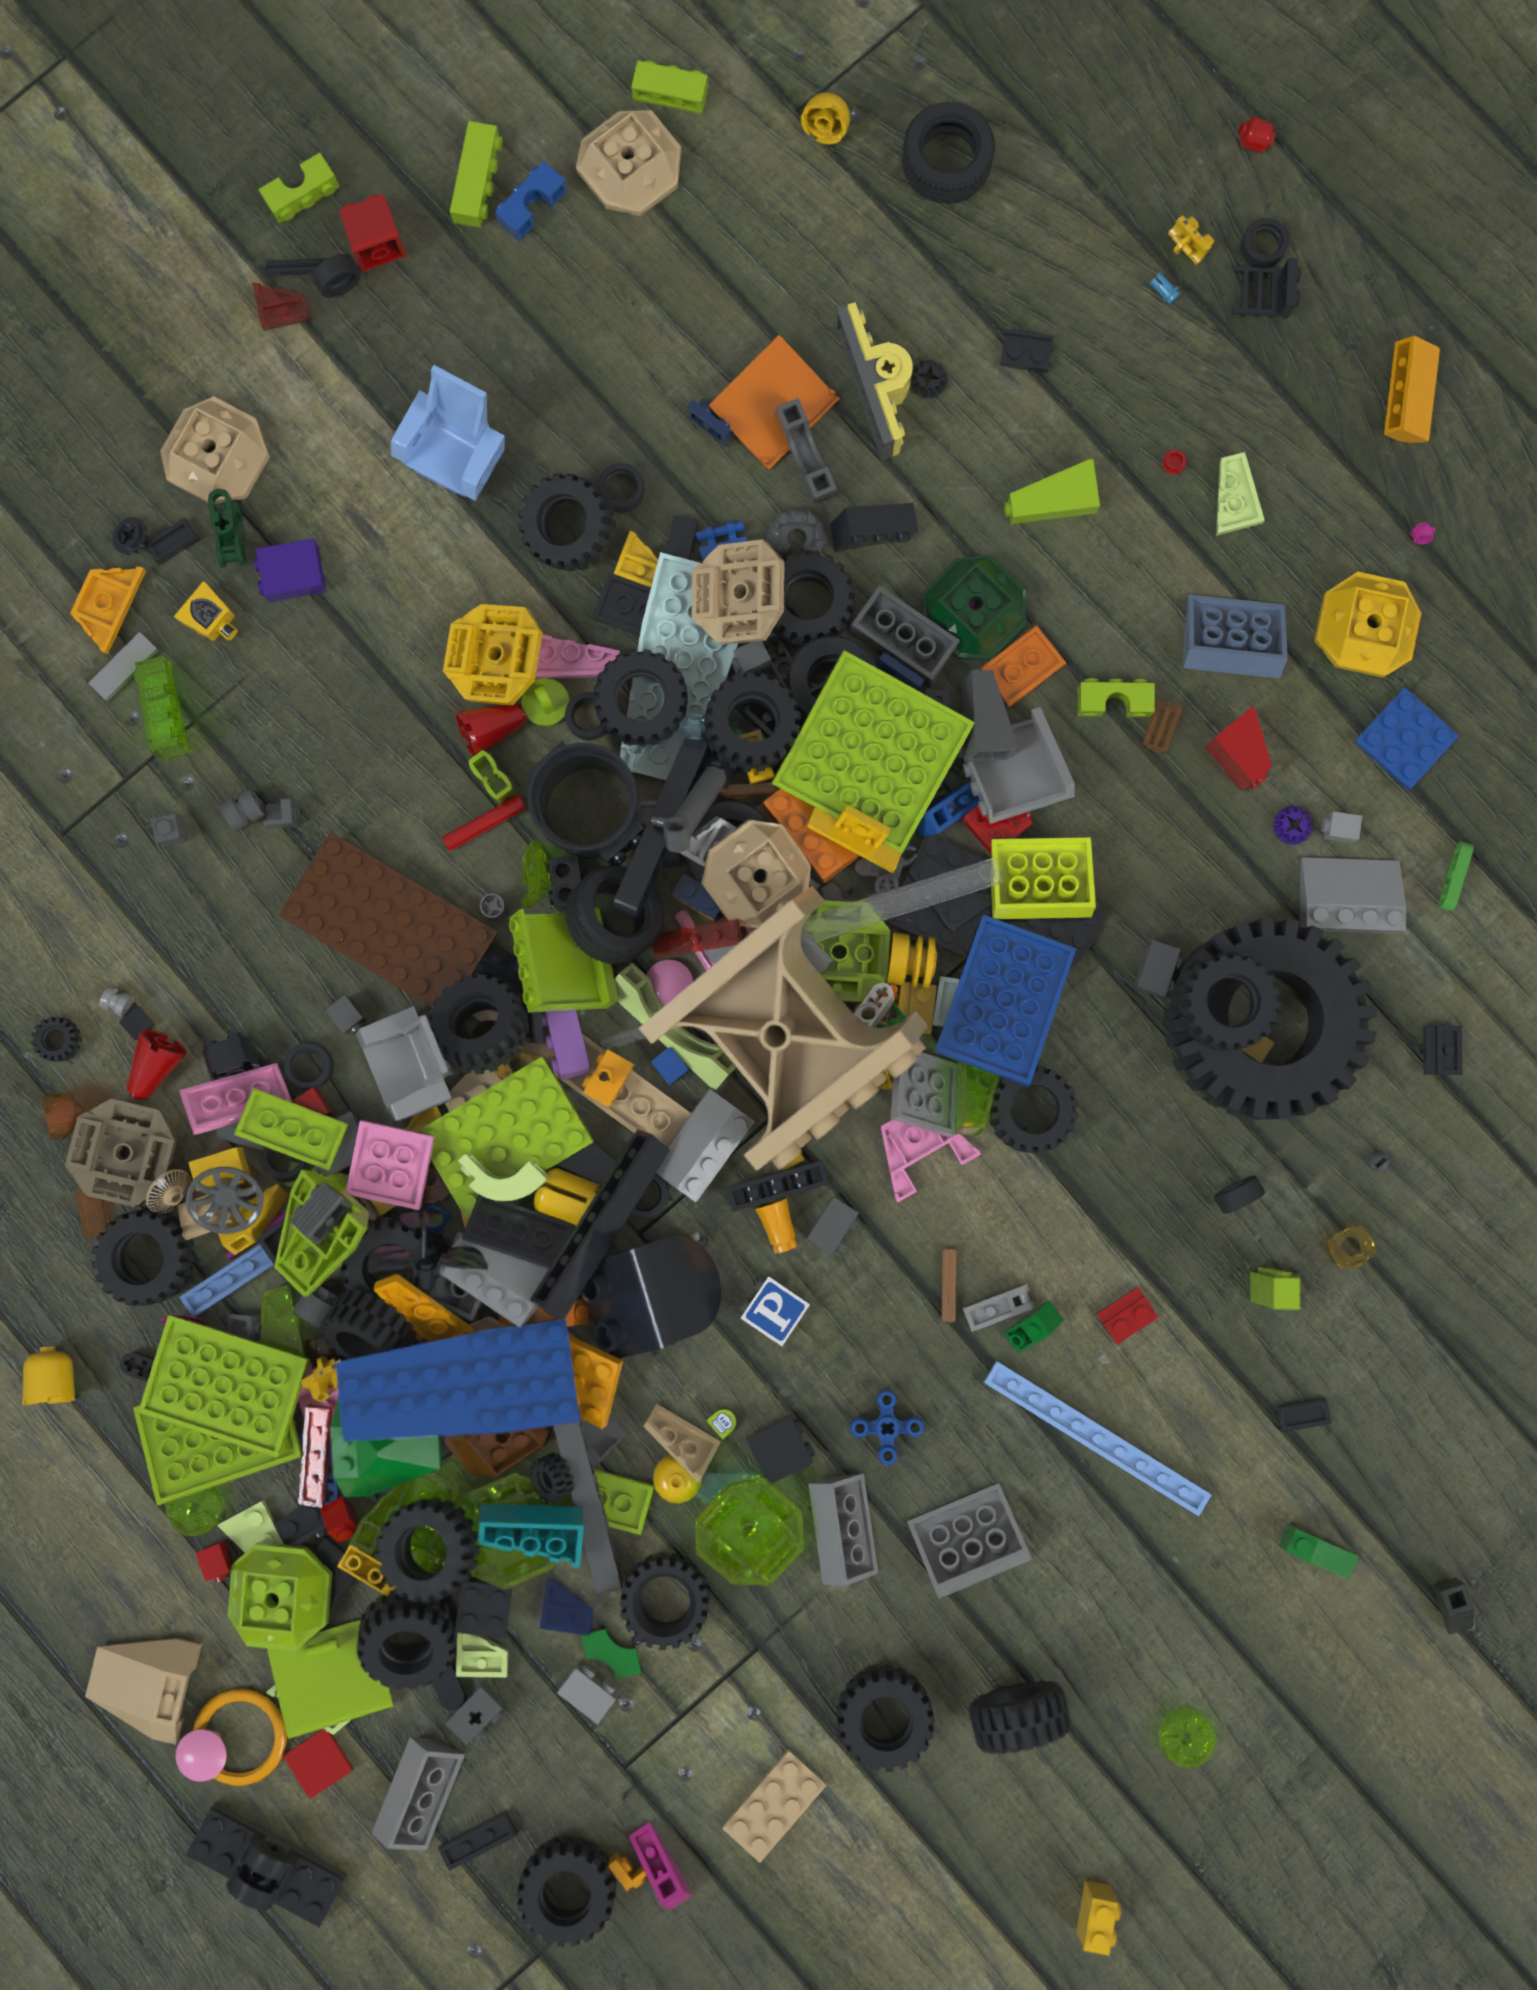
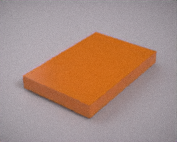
[980,625,1066,709]

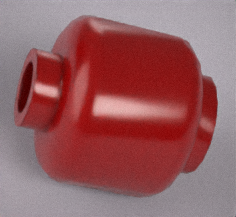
[1237,116,1276,154]

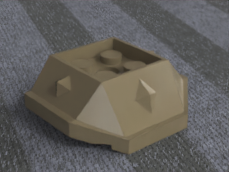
[65,1098,177,1207]

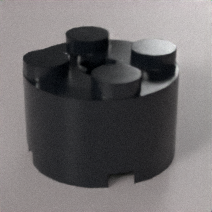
[202,1032,260,1081]

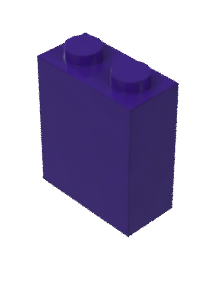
[254,538,327,602]

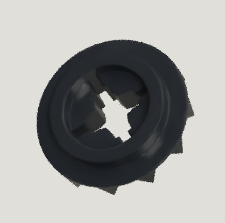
[910,359,947,398]
[112,517,149,556]

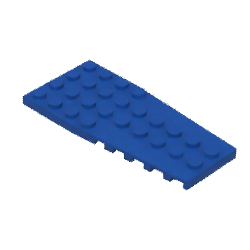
[336,1320,580,1442]

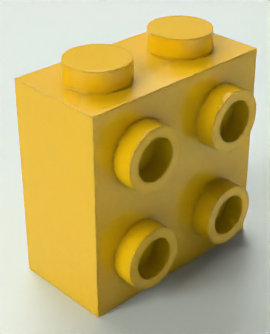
[1076,1880,1121,1956]

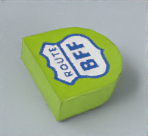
[706,1408,736,1440]

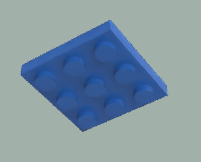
[1354,687,1459,791]

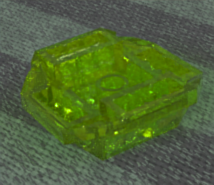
[695,1476,804,1586]

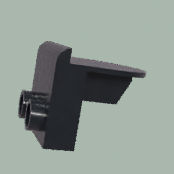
[580,1235,721,1359]

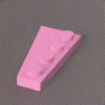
[535,634,620,679]

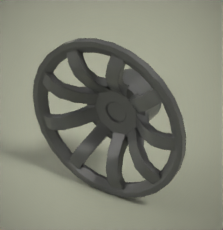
[186,1167,264,1234]

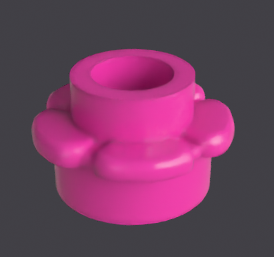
[1411,523,1436,544]

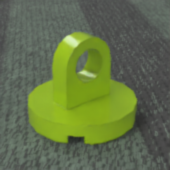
[521,678,570,727]

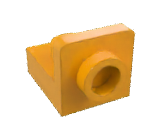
[608,1852,647,1891]

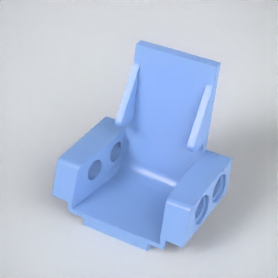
[391,365,505,501]

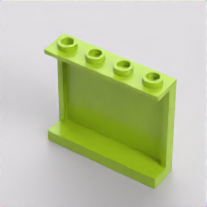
[509,907,619,1013]

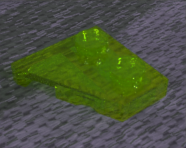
[521,840,550,908]

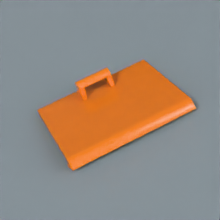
[708,335,840,470]

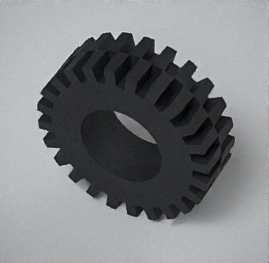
[1164,918,1377,1120]

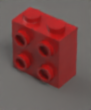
[962,805,1033,855]

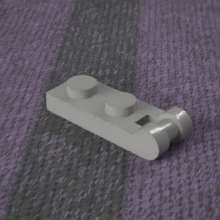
[962,1283,1036,1332]

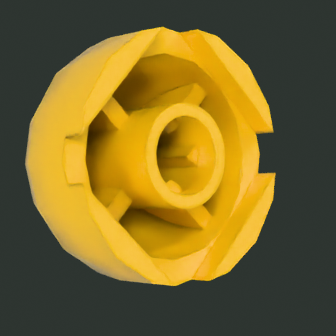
[801,92,850,144]
[653,1454,703,1504]

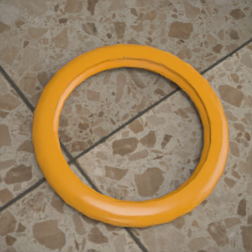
[193,1689,287,1786]

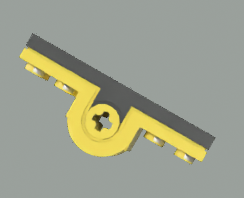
[836,302,913,460]

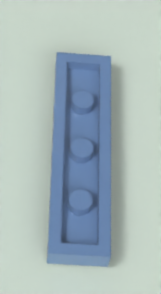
[180,1244,274,1317]

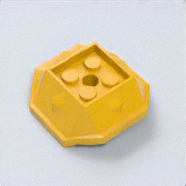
[1314,571,1421,678]
[443,604,543,706]

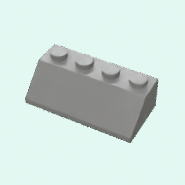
[656,1089,755,1202]
[808,1473,878,1586]
[371,1737,465,1850]

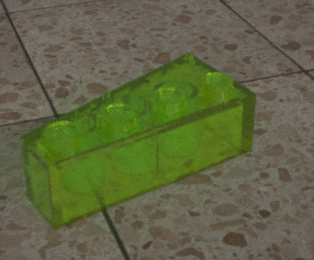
[134,656,191,761]
[955,1061,999,1136]

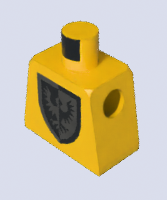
[174,581,238,641]

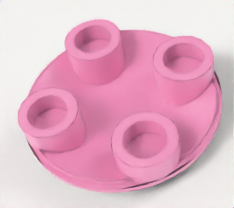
[646,960,693,1007]
[176,1729,227,1782]

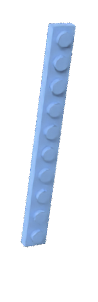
[983,1361,1211,1516]

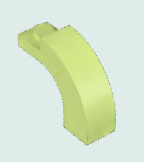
[458,1152,549,1201]

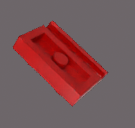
[1096,1287,1159,1345]

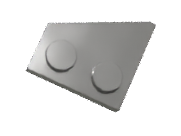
[679,816,736,867]

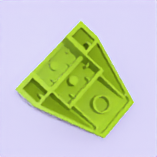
[274,1170,369,1297]

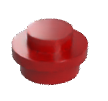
[1162,450,1187,475]

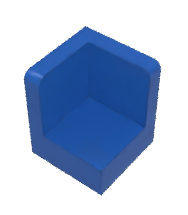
[651,1047,690,1086]

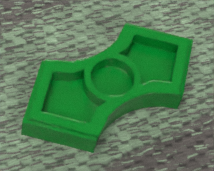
[581,1627,642,1679]

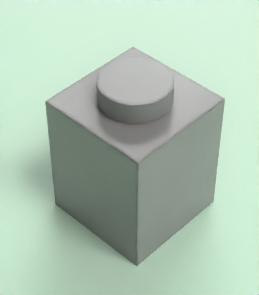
[1321,811,1362,843]

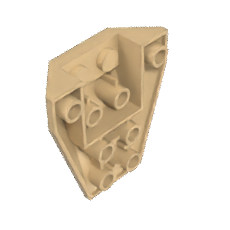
[85,1638,202,1745]

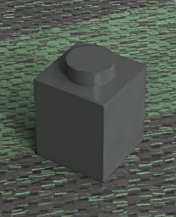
[151,814,188,847]
[325,995,367,1035]

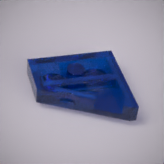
[540,1578,594,1636]

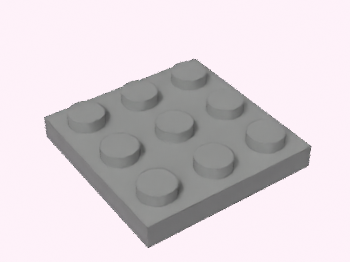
[890,1052,959,1137]

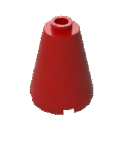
[456,703,527,757]
[126,1029,187,1100]

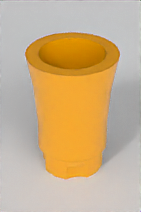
[754,1197,798,1254]

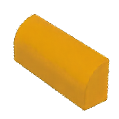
[1384,336,1440,443]

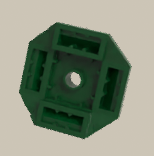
[922,555,1027,661]

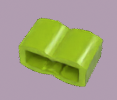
[469,750,515,804]

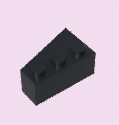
[829,503,918,552]

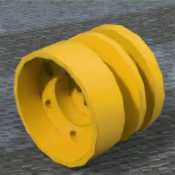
[886,932,937,989]

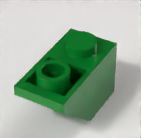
[1003,1300,1064,1353]

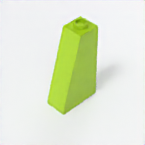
[1004,459,1100,524]

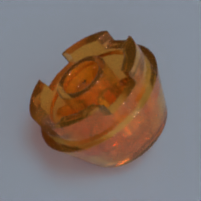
[41,1092,83,1140]

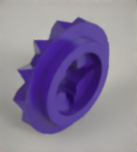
[1273,806,1313,845]

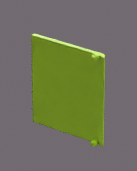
[267,1620,394,1739]

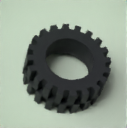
[988,1066,1079,1153]
[319,1290,416,1360]
[620,1552,710,1650]

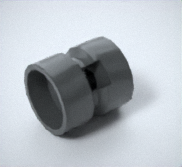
[219,788,266,832]

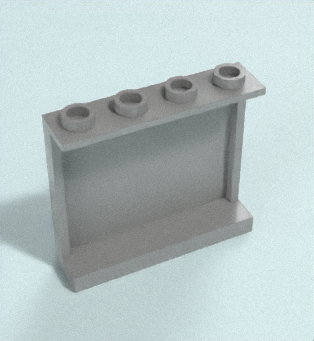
[957,707,1075,824]

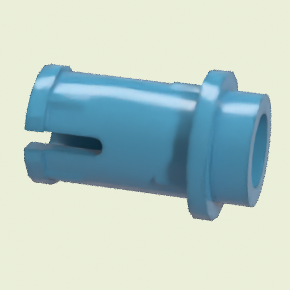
[1150,273,1180,304]

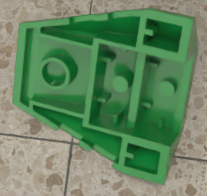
[330,1396,442,1497]

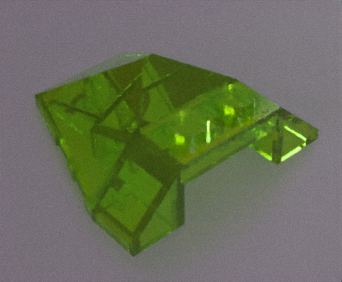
[350,1472,459,1573]

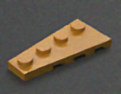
[374,1274,474,1342]

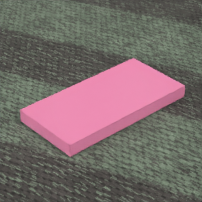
[179,1063,292,1135]

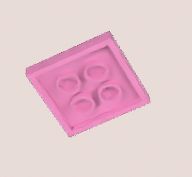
[346,1120,435,1210]

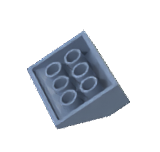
[1183,594,1288,679]

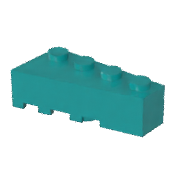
[478,1504,584,1568]

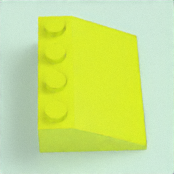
[991,837,1096,919]

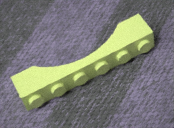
[614,963,737,1091]

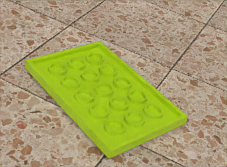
[417,1056,594,1218]
[138,1314,310,1458]
[133,1405,304,1505]

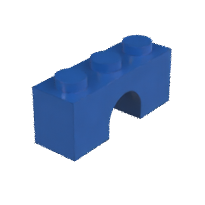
[495,161,567,241]

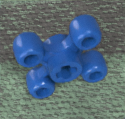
[850,1389,925,1465]

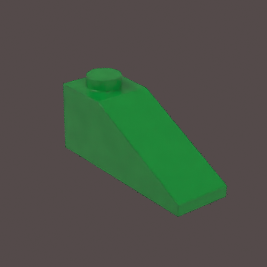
[1279,1523,1359,1579]

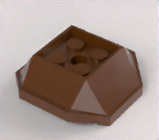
[443,1426,554,1477]

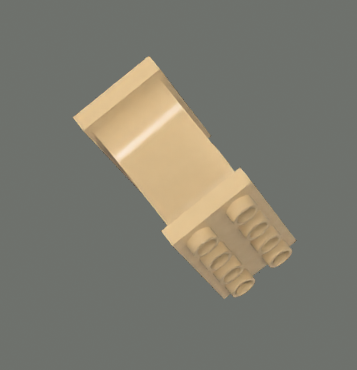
[639,886,928,1171]

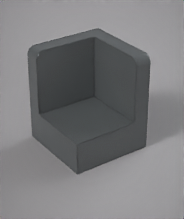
[263,799,298,829]

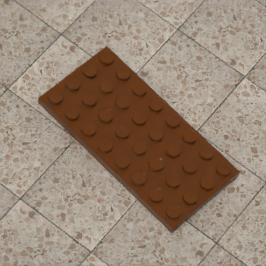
[278,832,499,1009]

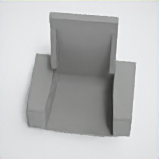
[356,1006,454,1125]

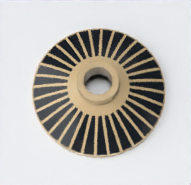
[146,1169,191,1214]

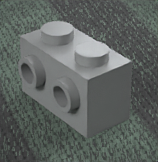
[557,1662,618,1725]

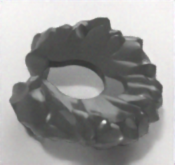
[766,508,829,557]

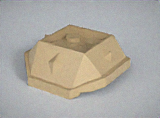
[576,110,681,216]
[160,396,270,504]
[692,539,784,645]
[701,819,811,928]

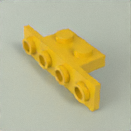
[807,805,901,873]

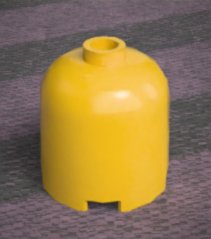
[22,1347,75,1405]

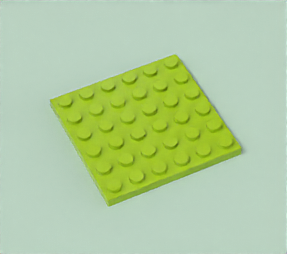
[772,650,975,854]

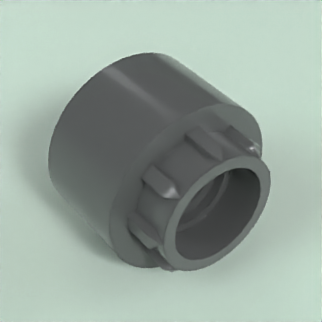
[293,1283,341,1328]

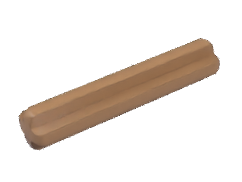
[942,1248,956,1322]

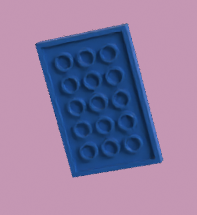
[934,915,1076,1087]

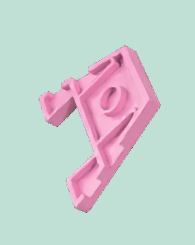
[880,1120,981,1203]

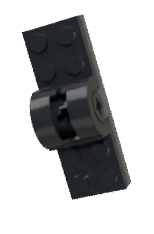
[186,1803,348,1928]

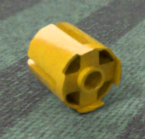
[534,1168,602,1228]

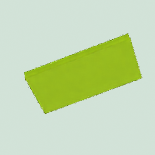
[234,1088,349,1171]
[546,1459,654,1535]

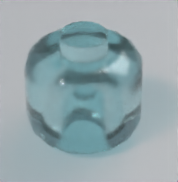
[680,714,705,740]

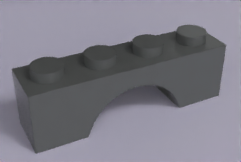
[774,398,837,504]

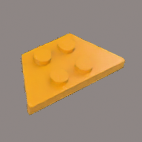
[70,567,146,655]

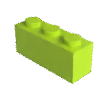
[631,61,708,114]

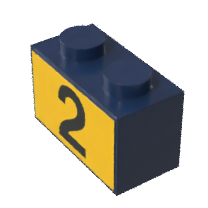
[671,874,721,922]

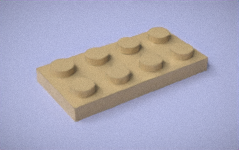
[722,1749,827,1863]

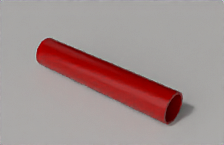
[442,794,527,851]

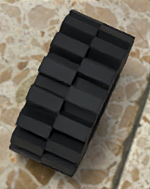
[31,1017,82,1062]
[529,1452,575,1504]

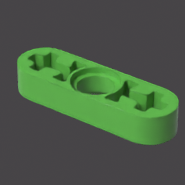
[1438,841,1474,912]

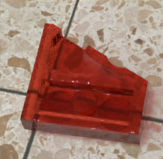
[252,282,311,331]

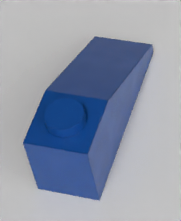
[916,780,980,836]

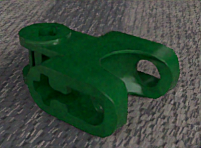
[208,489,247,568]

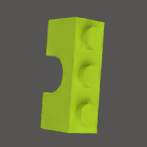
[258,153,340,223]
[1077,678,1155,717]

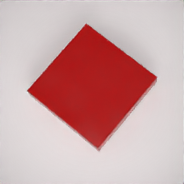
[283,1729,354,1799]

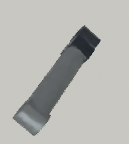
[651,751,740,852]

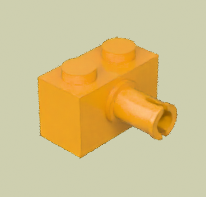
[582,1049,635,1108]

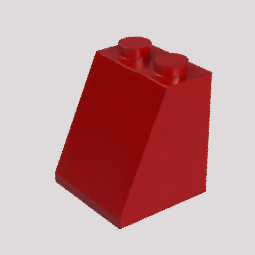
[339,194,407,272]
[1205,706,1272,791]

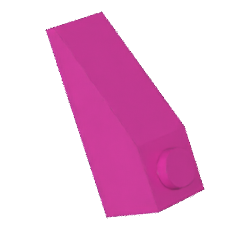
[629,1822,693,1909]

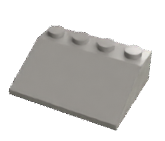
[1299,857,1406,934]
[440,1234,548,1327]
[907,1483,1031,1599]

